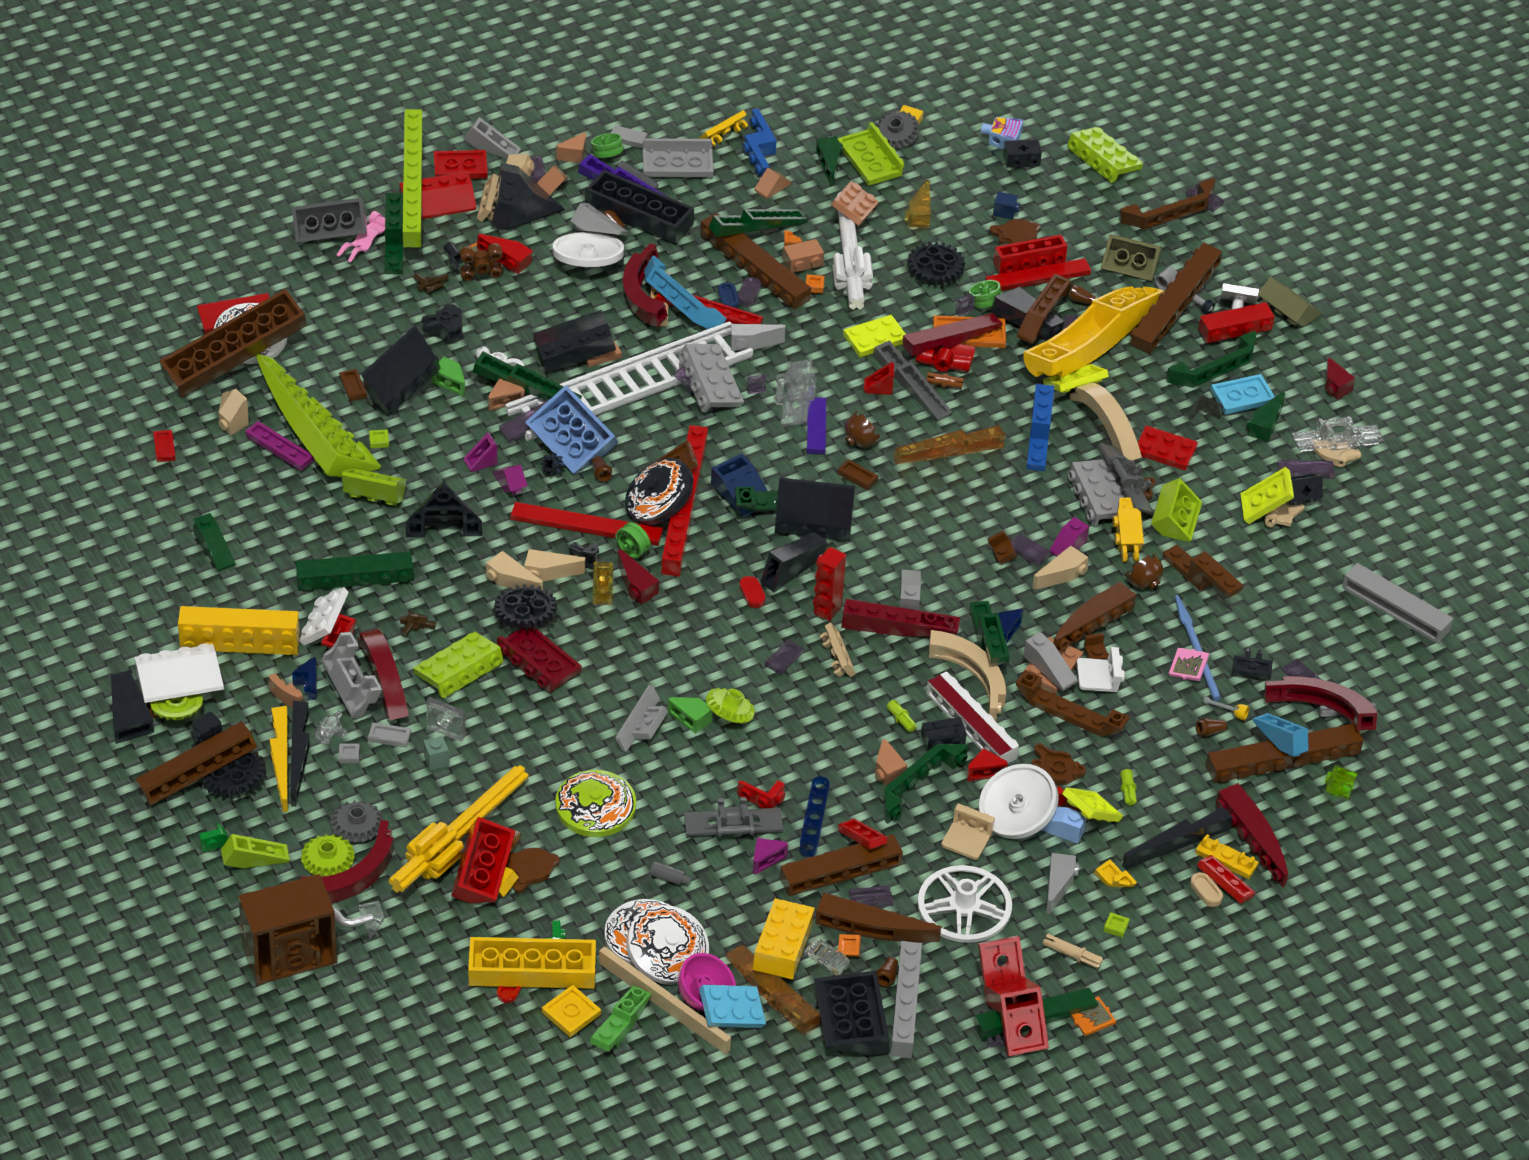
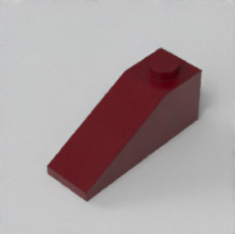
[617,549,659,605]

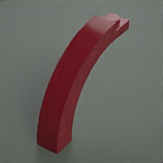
[623,243,668,327]
[357,629,409,720]
[1264,676,1378,731]
[301,820,394,903]

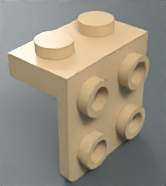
[942,804,995,860]

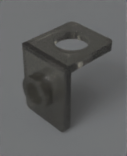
[1189,395,1223,420]

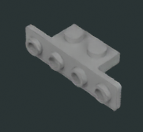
[616,685,668,752]

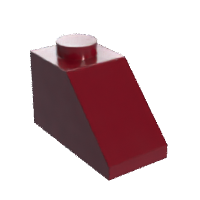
[1325,358,1355,400]

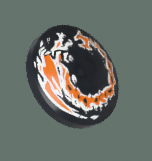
[625,458,694,525]

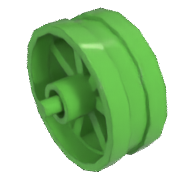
[591,133,624,158]
[969,280,1002,308]
[616,522,650,559]

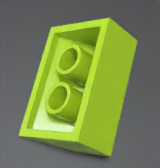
[342,468,407,505]
[1151,478,1202,542]

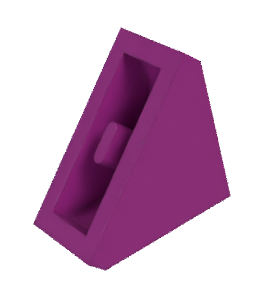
[463,433,497,472]
[752,838,788,875]

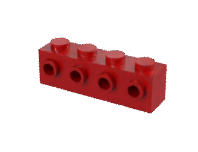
[993,234,1068,274]
[1198,302,1275,343]
[813,547,846,621]

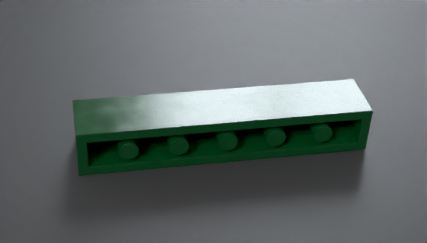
[295,551,414,591]

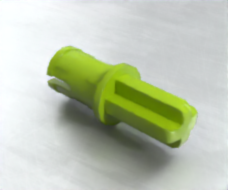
[887,700,917,733]
[1120,769,1137,806]

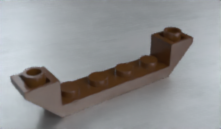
[1119,178,1216,229]
[1017,274,1074,344]
[1016,670,1130,737]

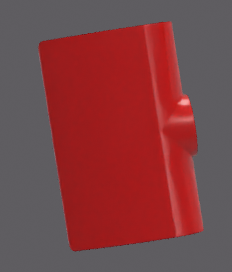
[915,344,975,373]

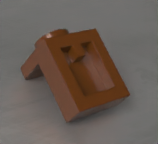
[987,531,1017,565]
[1083,633,1109,660]

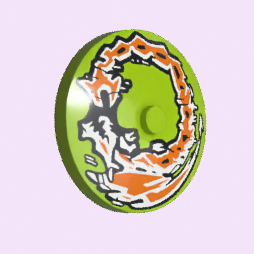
[555,770,636,837]

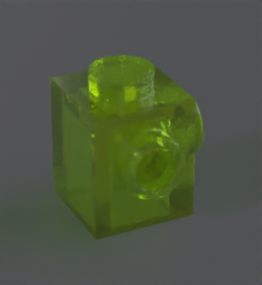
[1325,765,1358,799]

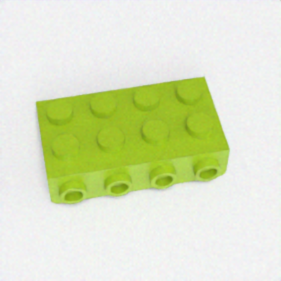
[838,122,904,186]
[1067,127,1144,183]
[413,631,503,698]

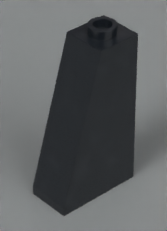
[991,287,1064,340]
[760,532,828,592]
[111,670,154,744]

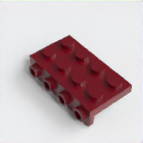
[497,627,582,692]

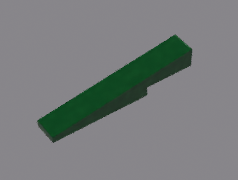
[709,209,808,237]
[472,351,582,401]
[974,988,1098,1040]

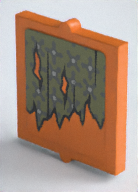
[1070,996,1116,1036]

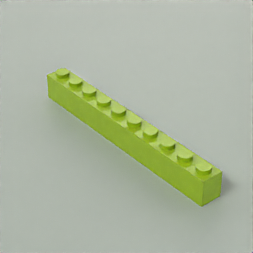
[403,109,422,247]

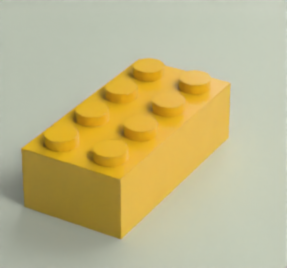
[753,899,815,979]

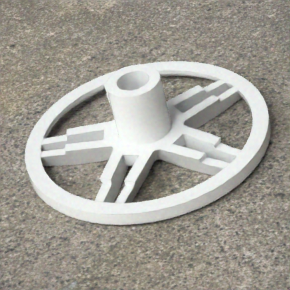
[918,865,1012,943]

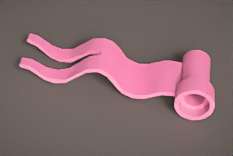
[336,211,385,263]

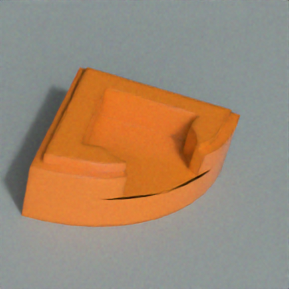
[784,230,802,246]

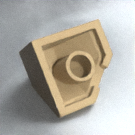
[218,389,249,435]

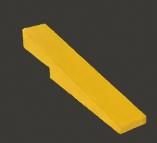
[270,706,288,812]

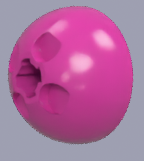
[678,953,736,1012]

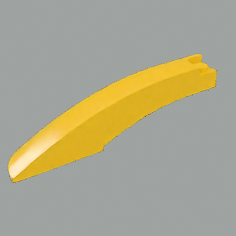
[1024,286,1164,377]

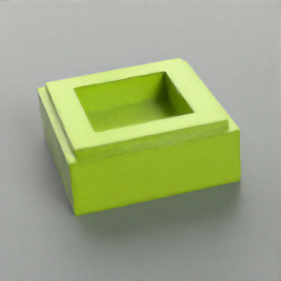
[369,430,389,448]
[1103,912,1130,938]

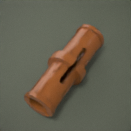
[926,372,964,390]

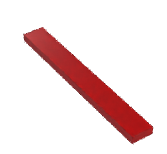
[511,502,663,546]

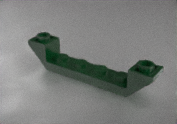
[1166,331,1257,388]
[735,484,846,512]
[883,744,968,824]

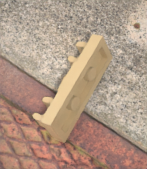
[477,174,499,222]
[820,622,856,677]

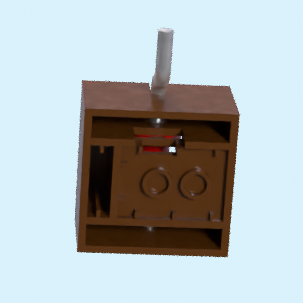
[238,874,374,985]

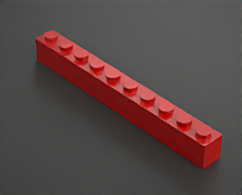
[661,425,708,577]

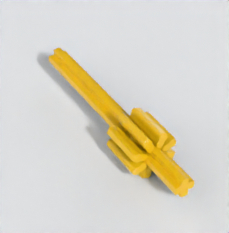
[389,765,529,893]

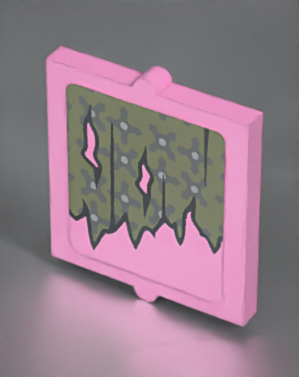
[1169,648,1209,681]

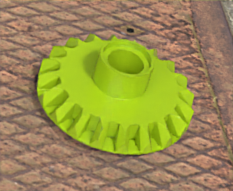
[706,688,755,723]
[150,694,203,721]
[301,833,355,877]

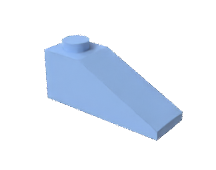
[1041,807,1087,844]

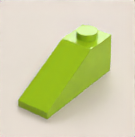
[221,834,290,868]

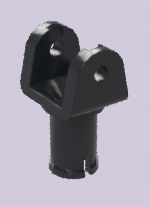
[443,242,472,273]
[569,542,601,570]

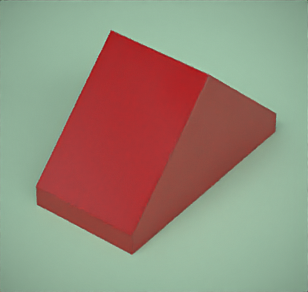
[864,362,894,395]
[321,614,356,648]
[967,748,1008,781]

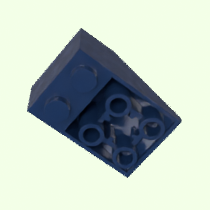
[711,454,768,517]

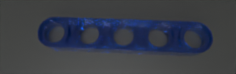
[799,776,830,857]

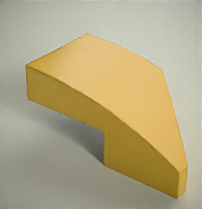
[1094,859,1137,887]

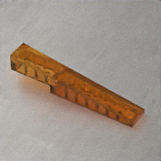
[894,425,1005,464]
[726,944,820,1034]

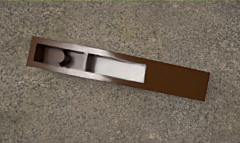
[1053,582,1136,651]
[815,893,942,943]

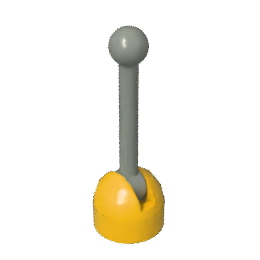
[1202,697,1250,721]

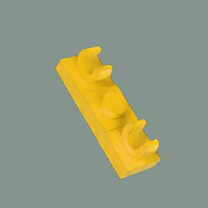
[699,110,748,147]
[1195,835,1259,879]

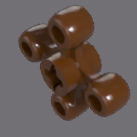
[460,243,503,281]

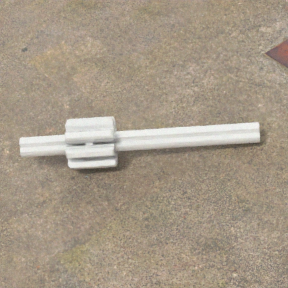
[833,192,873,310]

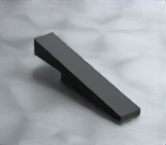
[873,340,953,422]

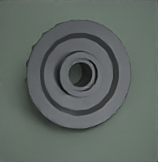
[876,110,919,149]
[330,800,384,842]

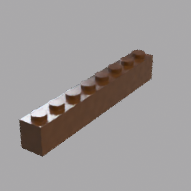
[700,212,811,310]
[1130,242,1222,355]
[1205,724,1364,783]

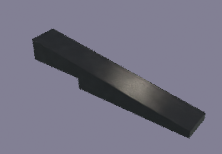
[291,701,310,807]
[1122,807,1233,869]

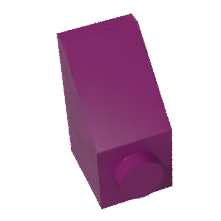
[493,464,527,494]
[1049,517,1089,557]

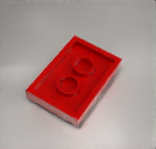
[434,150,488,179]
[1137,425,1198,471]

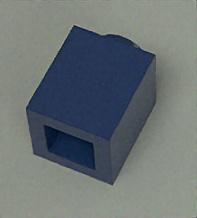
[993,191,1020,220]

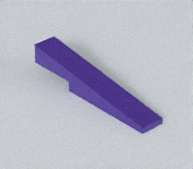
[578,154,666,196]

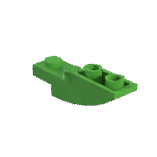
[590,985,651,1052]

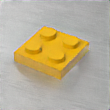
[542,985,601,1037]

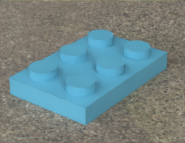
[1210,374,1275,415]
[699,985,766,1028]

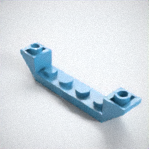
[644,256,727,329]

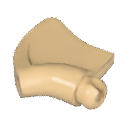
[1311,442,1361,467]
[1265,502,1305,527]

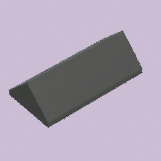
[292,198,367,243]

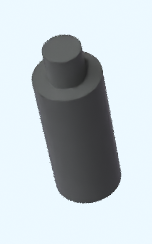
[650,861,692,886]

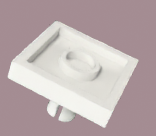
[1221,284,1259,309]

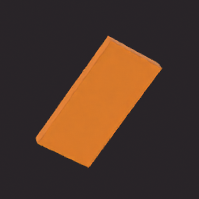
[933,315,1006,348]

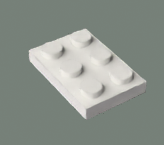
[299,587,349,646]

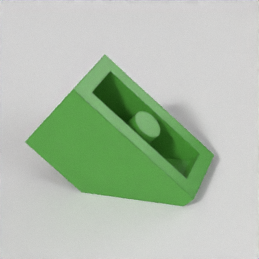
[432,357,465,396]
[668,697,713,734]

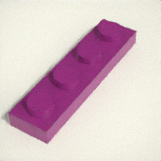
[245,421,314,471]

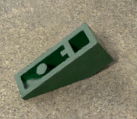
[816,136,843,186]
[1246,392,1286,442]
[193,513,236,572]

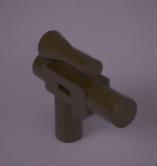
[413,273,449,295]
[400,610,437,637]

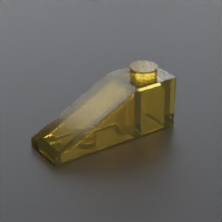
[905,180,931,228]
[593,562,613,605]

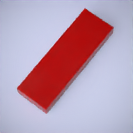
[838,819,887,849]
[1197,855,1255,903]

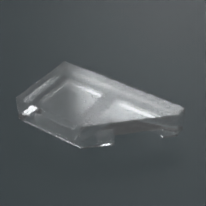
[358,900,384,939]

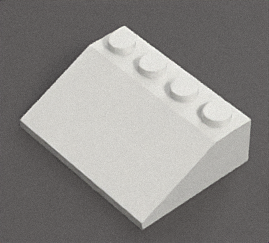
[134,643,224,703]

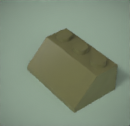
[1101,234,1163,281]
[1258,277,1322,326]

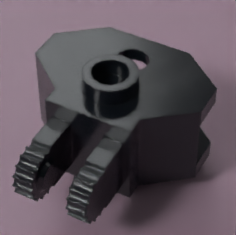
[421,304,462,343]

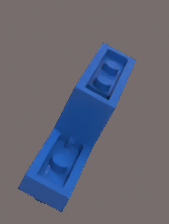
[742,108,777,178]
[1026,384,1054,471]

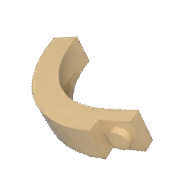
[1069,382,1142,460]
[929,630,1006,721]

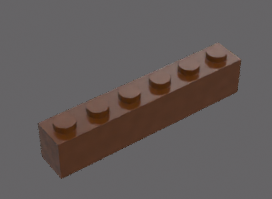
[135,721,257,806]
[779,834,903,897]

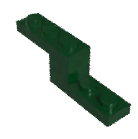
[385,193,403,274]
[969,601,1010,663]

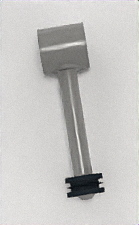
[1154,267,1215,315]

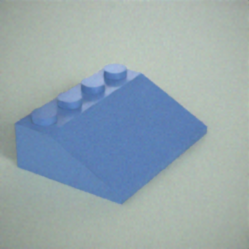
[525,385,618,474]

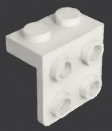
[1076,647,1125,692]

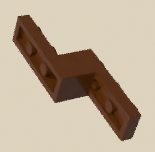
[1162,544,1244,599]

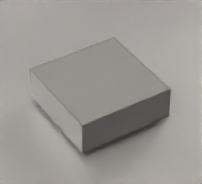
[339,744,360,763]

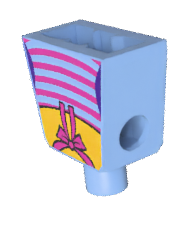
[981,117,1023,149]

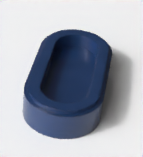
[718,282,739,309]

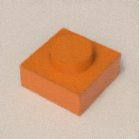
[806,274,825,293]
[838,934,861,957]

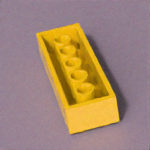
[178,606,300,655]
[468,937,596,989]

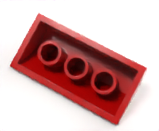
[399,172,476,219]
[451,817,515,903]

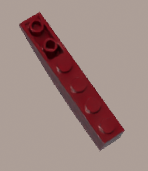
[841,599,960,637]
[1216,783,1289,888]

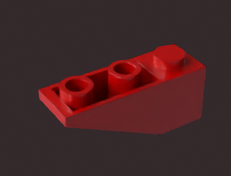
[476,234,533,274]

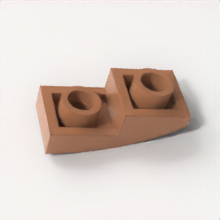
[268,673,303,708]

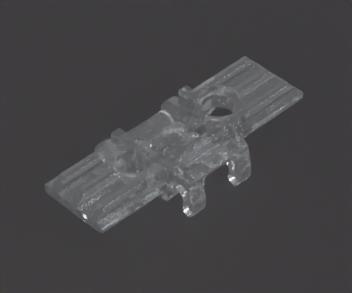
[774,360,816,426]
[1292,416,1384,451]

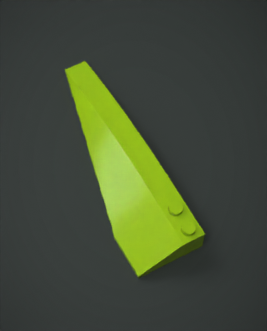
[256,354,381,477]

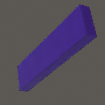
[807,397,826,454]

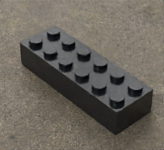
[585,170,694,244]

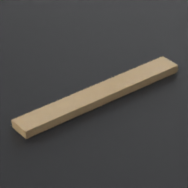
[599,947,731,1054]

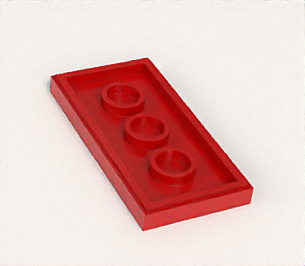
[197,293,270,334]

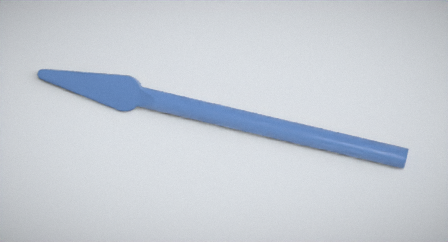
[1175,595,1221,701]

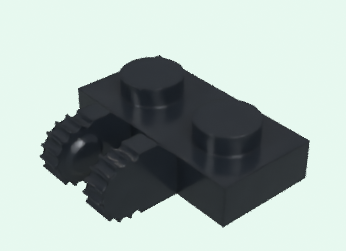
[1232,648,1273,680]

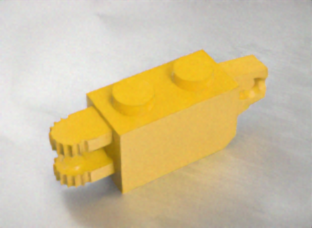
[1113,497,1144,562]

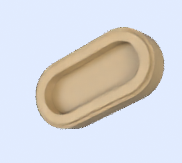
[1190,872,1223,907]

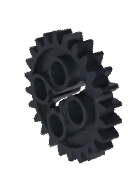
[907,241,965,287]
[494,584,557,631]
[201,750,266,799]

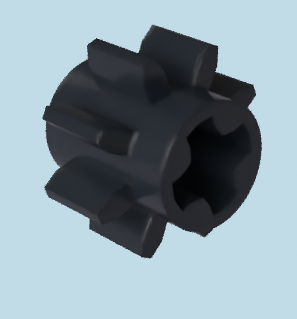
[541,453,565,476]

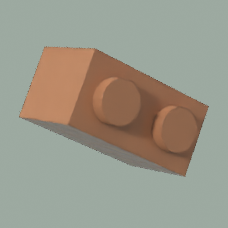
[782,239,824,273]

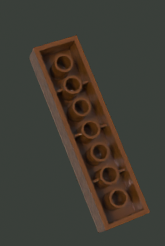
[159,289,307,398]

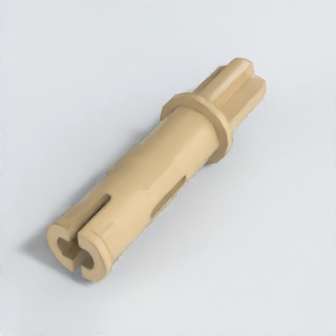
[1043,933,1103,968]

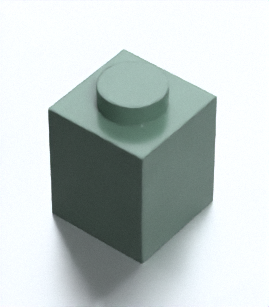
[423,736,449,771]

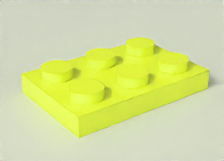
[843,315,905,357]
[1043,364,1109,393]
[1240,467,1294,524]
[1062,787,1123,822]

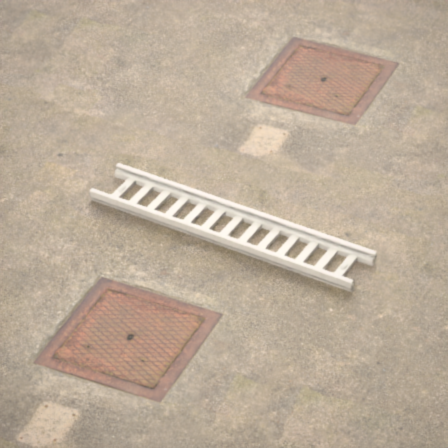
[505,321,753,441]

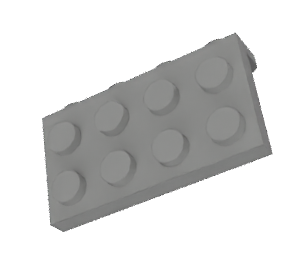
[643,138,713,177]
[679,344,744,412]
[1068,459,1126,526]

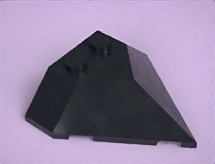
[491,162,565,230]
[406,481,482,537]

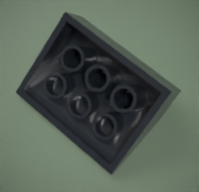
[533,310,616,374]
[361,326,441,417]
[774,477,855,542]
[814,970,889,1056]

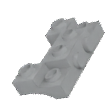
[321,632,382,718]

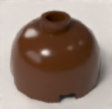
[844,411,880,449]
[1125,553,1164,589]

